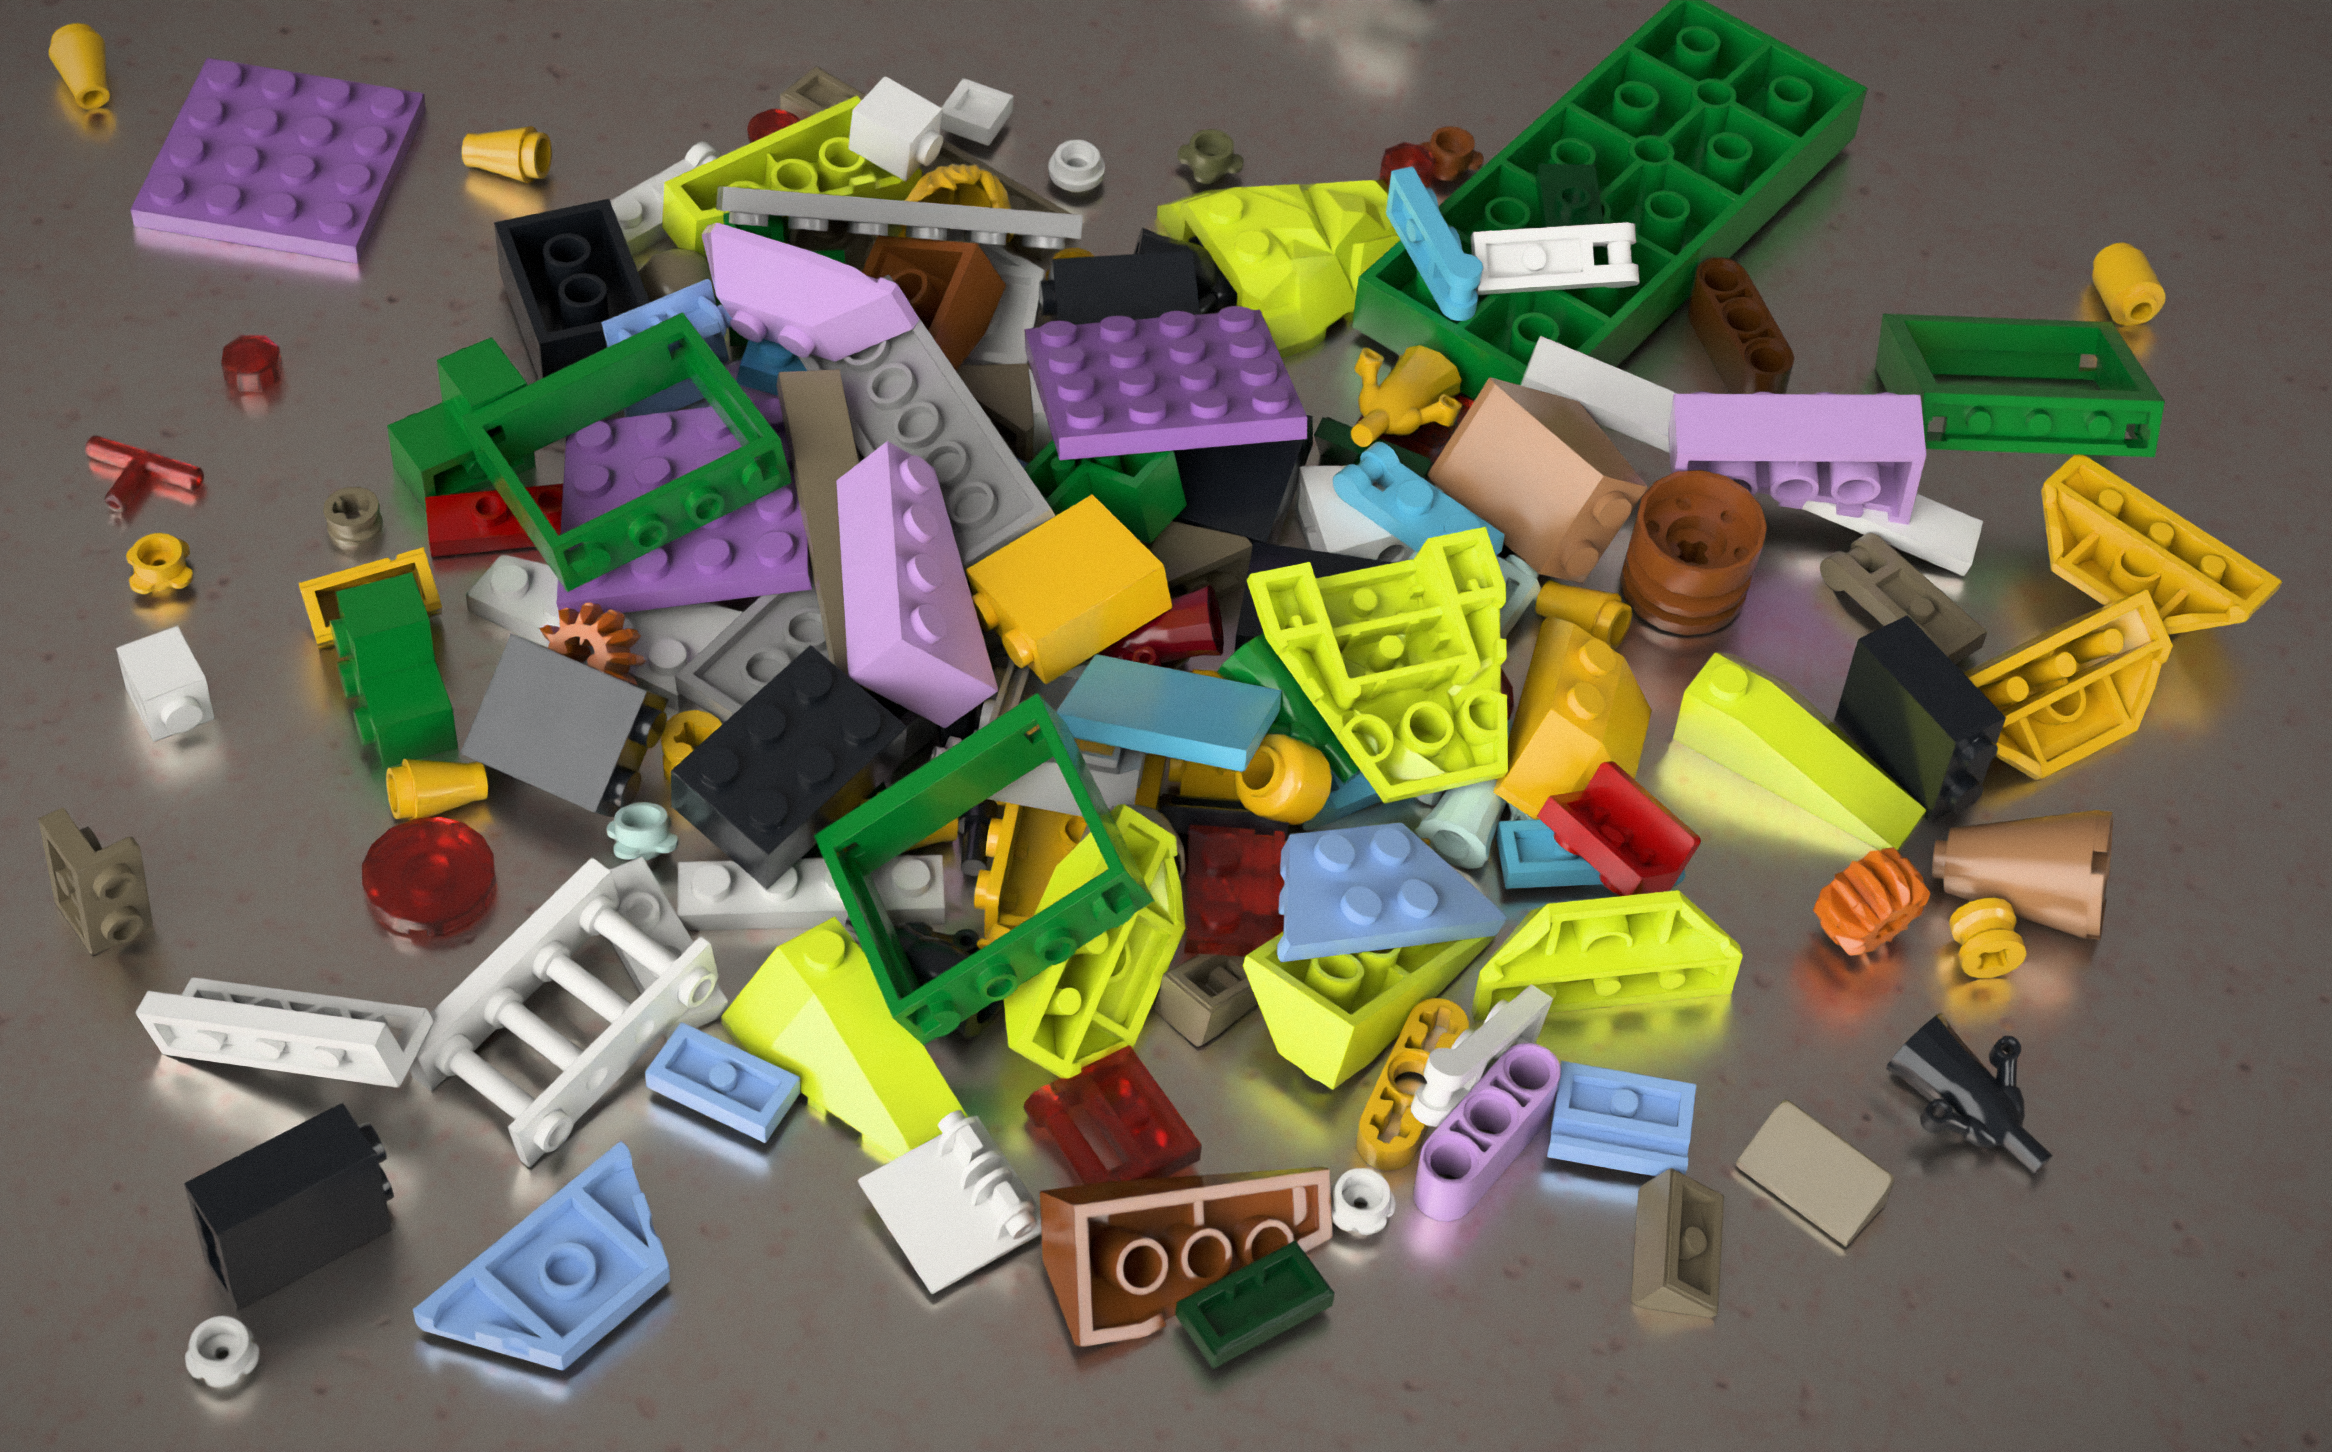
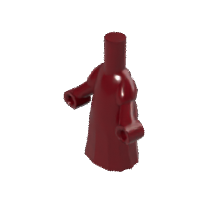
[1084,584,1224,667]

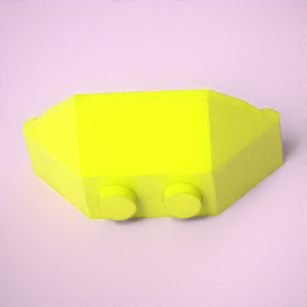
[1004,804,1186,1079]
[1472,890,1743,1021]

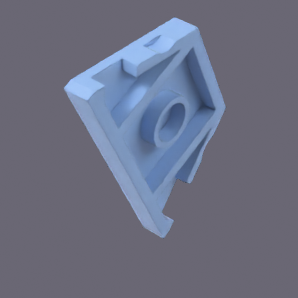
[1277,822,1507,962]
[413,1141,670,1371]

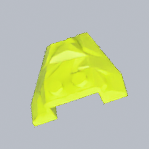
[1157,180,1400,358]
[1247,527,1508,804]

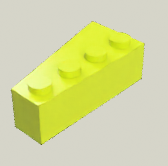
[662,95,922,258]

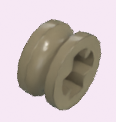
[323,487,383,546]

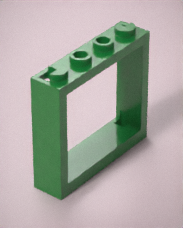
[461,312,792,592]
[1875,313,2165,457]
[814,692,1154,1045]

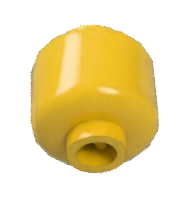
[1234,734,1332,825]

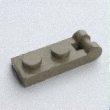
[1820,533,1988,664]

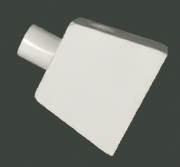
[1295,466,1414,563]

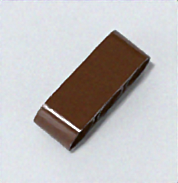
[1687,257,1795,394]

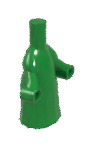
[1217,633,1361,785]

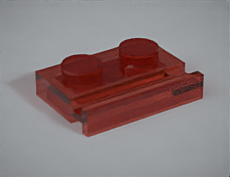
[1184,825,1285,957]

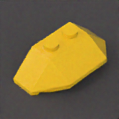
[2041,454,2282,635]
[1963,589,2173,780]
[1493,616,1652,820]

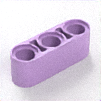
[1413,1043,1561,1222]

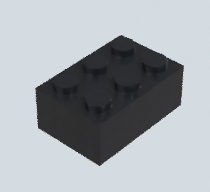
[494,199,650,380]
[671,645,907,890]

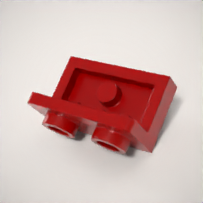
[1537,761,1701,896]

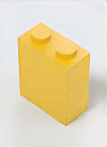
[966,494,1172,684]

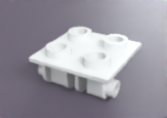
[858,1110,1041,1295]

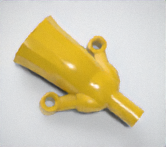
[1351,345,1462,447]

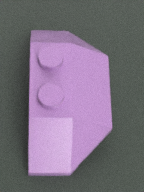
[702,223,919,362]

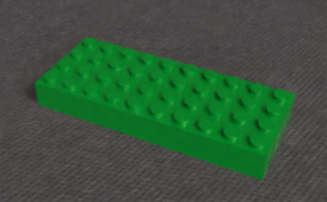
[1352,0,1868,400]

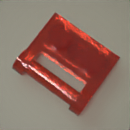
[1023,1045,1202,1185]

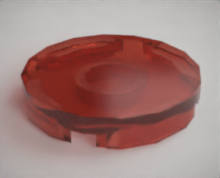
[362,817,496,936]

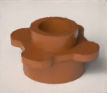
[1417,126,1484,181]

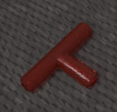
[85,435,204,512]

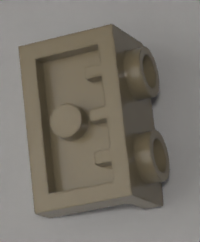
[38,807,153,956]

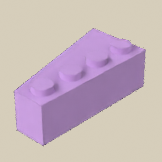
[1668,391,1926,525]
[836,441,999,729]

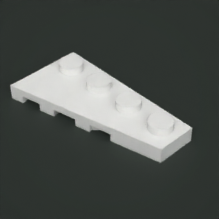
[466,554,743,711]

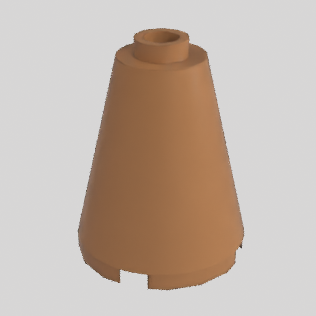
[1932,810,2113,940]

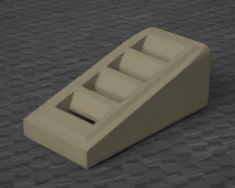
[1155,923,1272,1047]

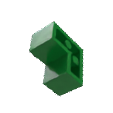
[387,337,536,511]
[1024,439,1187,544]
[329,572,458,768]

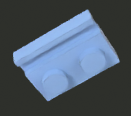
[1547,1061,1696,1177]

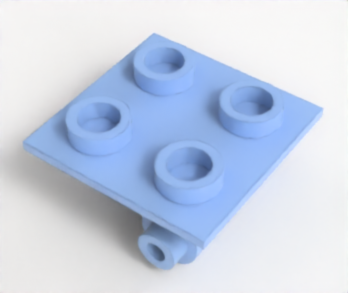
[601,279,732,417]

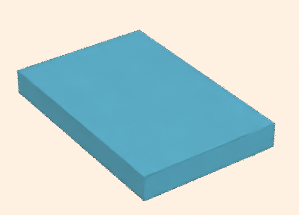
[1056,654,1282,772]

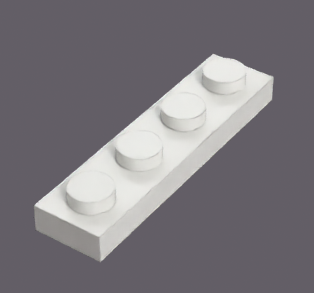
[678,855,945,931]

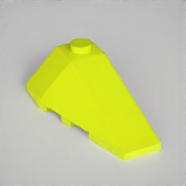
[721,916,968,1161]
[1243,932,1496,1090]

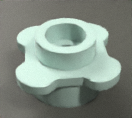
[607,802,679,860]

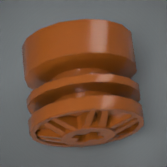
[1620,470,1767,636]

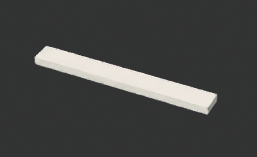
[1521,336,1983,576]

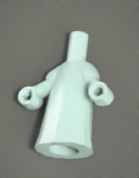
[1415,720,1534,869]

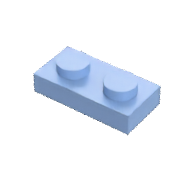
[645,1022,801,1143]

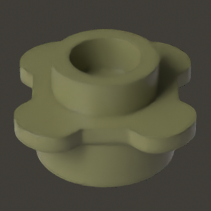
[1177,129,1244,184]

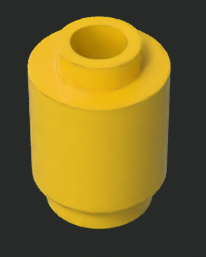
[2092,243,2165,326]

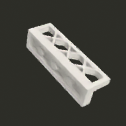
[135,977,434,1088]

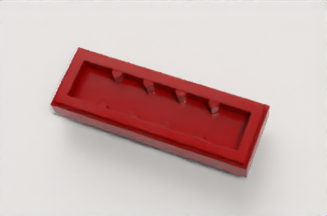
[425,483,563,557]

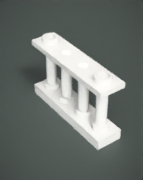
[409,857,719,1168]

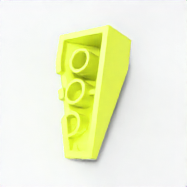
[1673,652,1926,852]

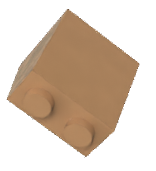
[1427,377,1648,584]

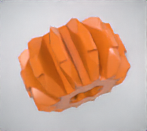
[539,603,647,686]
[1813,847,1931,956]

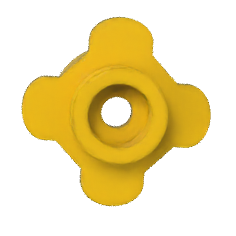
[126,533,193,594]

